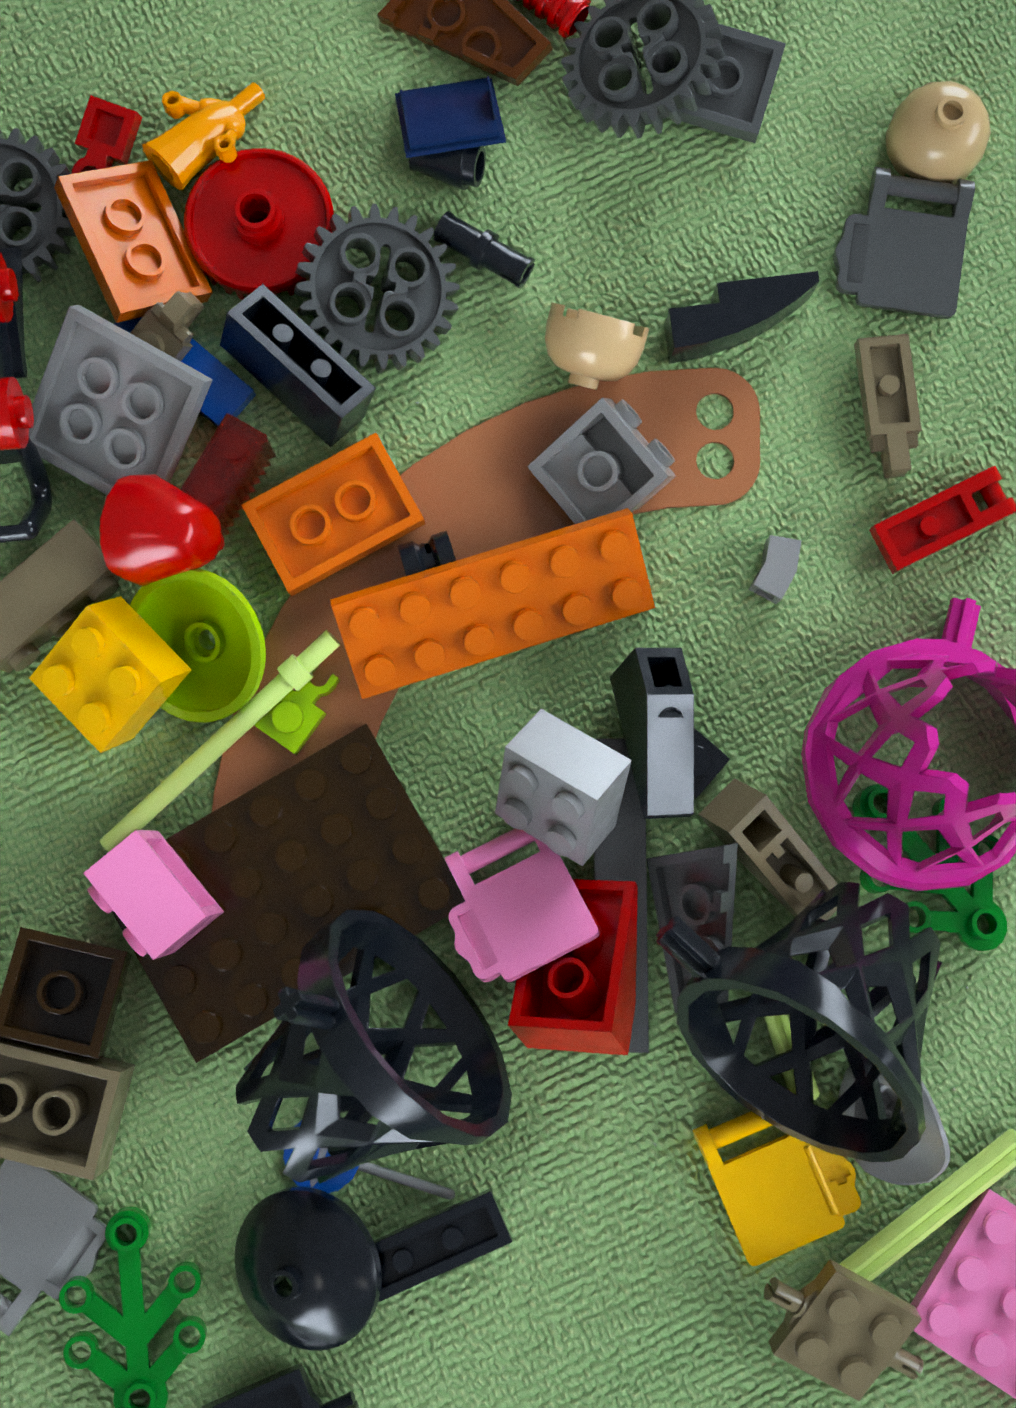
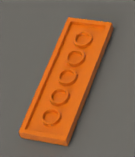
[330,508,655,699]

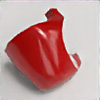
[100,474,225,587]

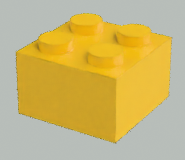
[29,596,192,753]

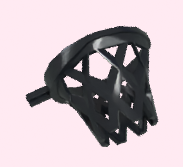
[656,882,942,1162]
[236,910,512,1184]

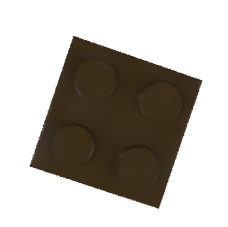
[0,927,132,1059]

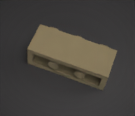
[0,519,121,673]

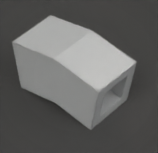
[749,535,802,604]

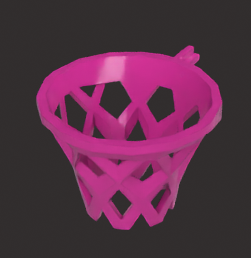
[801,597,1016,891]

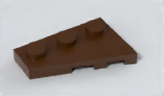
[377,0,552,86]

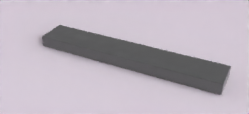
[593,738,649,1053]

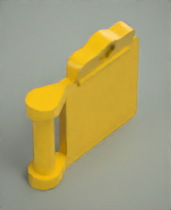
[692,1089,861,1266]

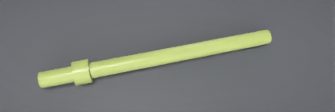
[100,630,341,852]

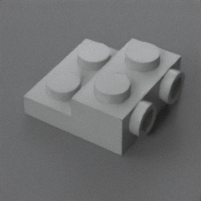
[527,397,676,524]

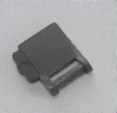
[833,166,975,319]

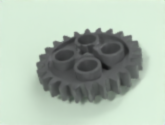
[561,0,724,138]
[0,128,76,287]
[294,204,460,374]

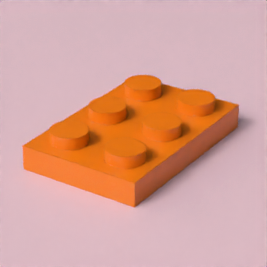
[54,160,213,323]
[241,432,426,597]

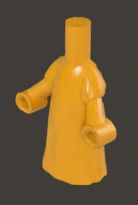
[142,82,265,190]

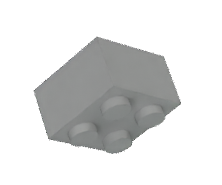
[495,709,632,866]

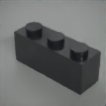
[220,284,376,447]

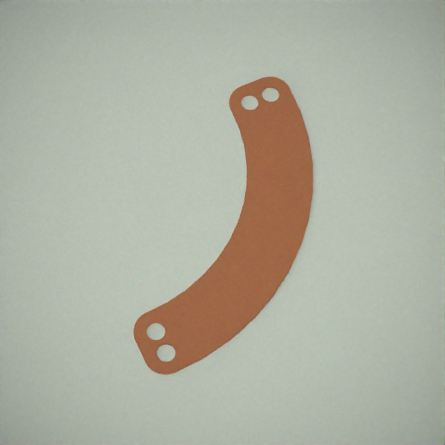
[212,368,760,812]

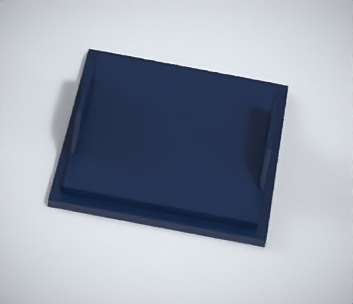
[395,76,506,158]

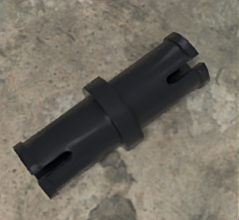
[433,211,535,288]

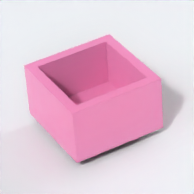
[83,830,224,960]

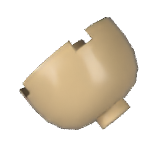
[885,81,991,184]
[545,303,649,390]

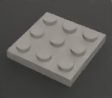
[29,305,213,495]

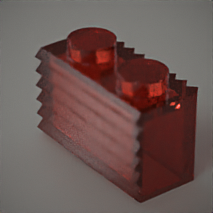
[181,413,276,536]

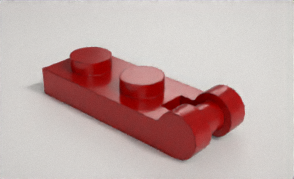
[869,466,1016,574]

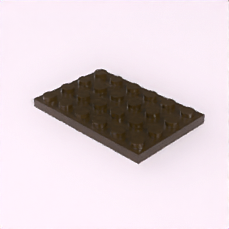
[112,724,465,1063]

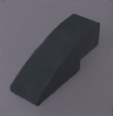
[664,271,819,364]

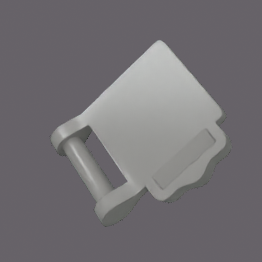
[0,1159,106,1337]

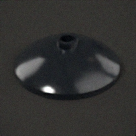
[235,1187,382,1351]

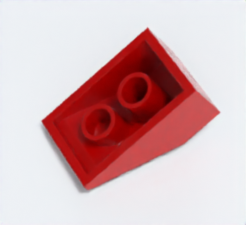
[508,879,638,1056]

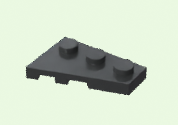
[646,843,738,1013]

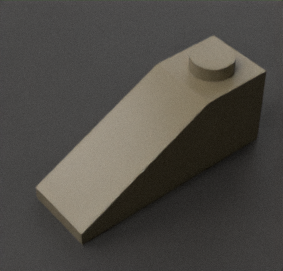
[698,778,838,920]

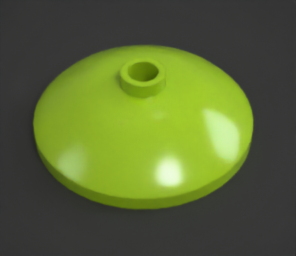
[130,569,266,723]

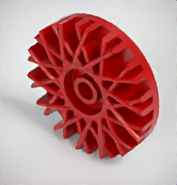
[184,148,334,300]

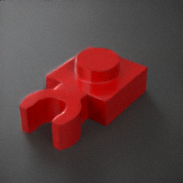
[71,95,143,174]

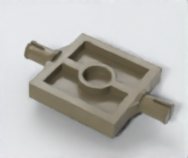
[764,1259,923,1401]

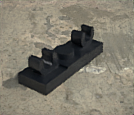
[374,1188,512,1302]

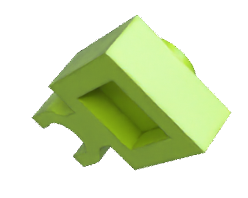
[254,665,340,756]

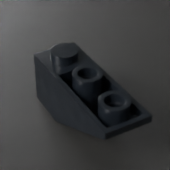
[610,648,694,819]

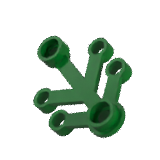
[852,784,1007,951]
[59,1206,207,1408]

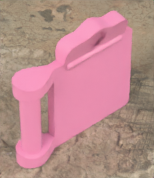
[444,828,599,982]

